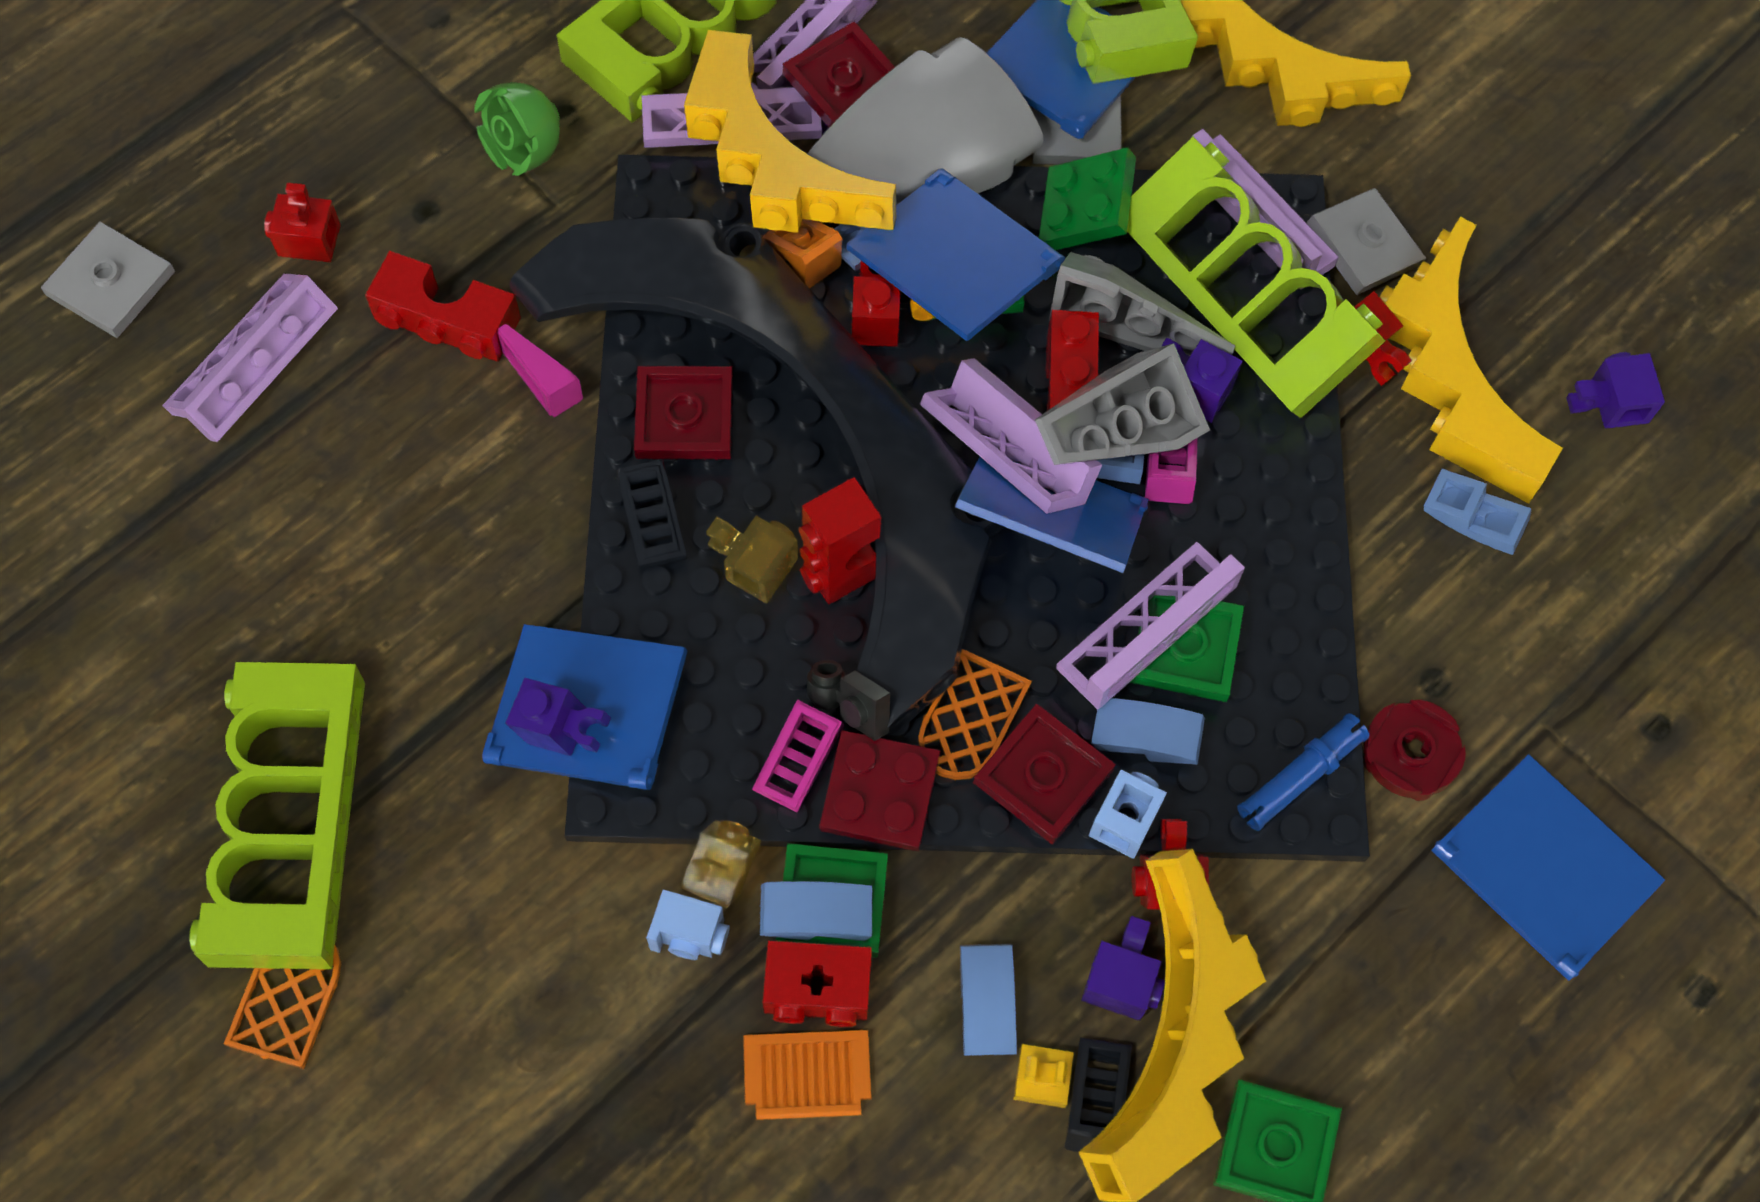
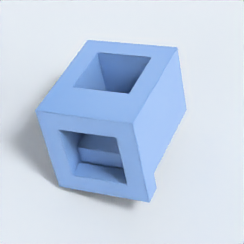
[1089,770,1167,859]
[646,890,730,960]

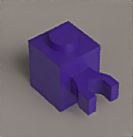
[1162,337,1243,423]
[1566,352,1665,429]
[505,677,611,756]
[1081,916,1165,1021]

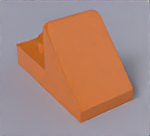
[763,219,842,288]

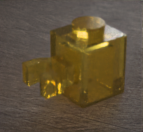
[706,516,798,604]
[681,820,762,908]

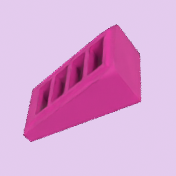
[498,324,583,417]
[1145,438,1198,504]
[752,700,844,813]

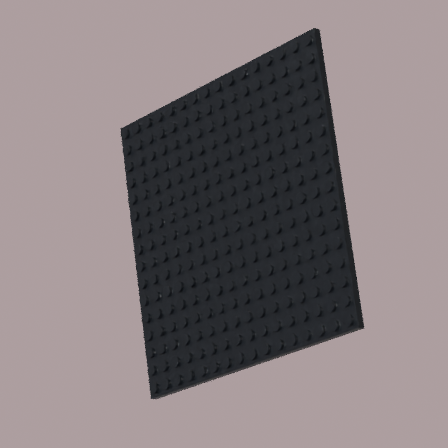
[565,154,1370,862]

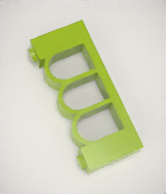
[557,0,777,123]
[1060,0,1198,84]
[1127,136,1386,418]
[190,662,365,969]

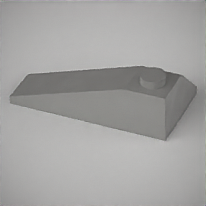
[1049,252,1235,356]
[1035,343,1210,465]

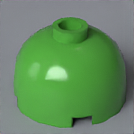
[475,82,560,176]

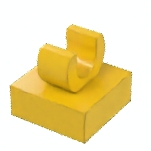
[1013,1044,1074,1108]

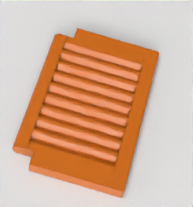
[744,1030,871,1120]

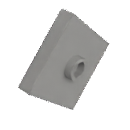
[1032,96,1121,165]
[1306,188,1426,295]
[41,222,175,338]

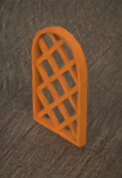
[918,649,1032,780]
[224,945,342,1069]

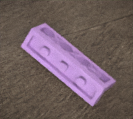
[751,0,877,90]
[642,88,822,148]
[1192,129,1338,289]
[162,274,338,442]
[920,358,1102,514]
[1056,542,1245,710]

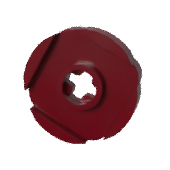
[1363,700,1466,801]

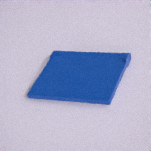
[986,0,1137,139]
[847,168,1065,341]
[955,457,1149,573]
[482,624,688,790]
[1431,754,1665,981]

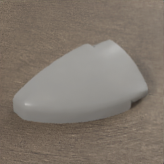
[807,37,1043,205]

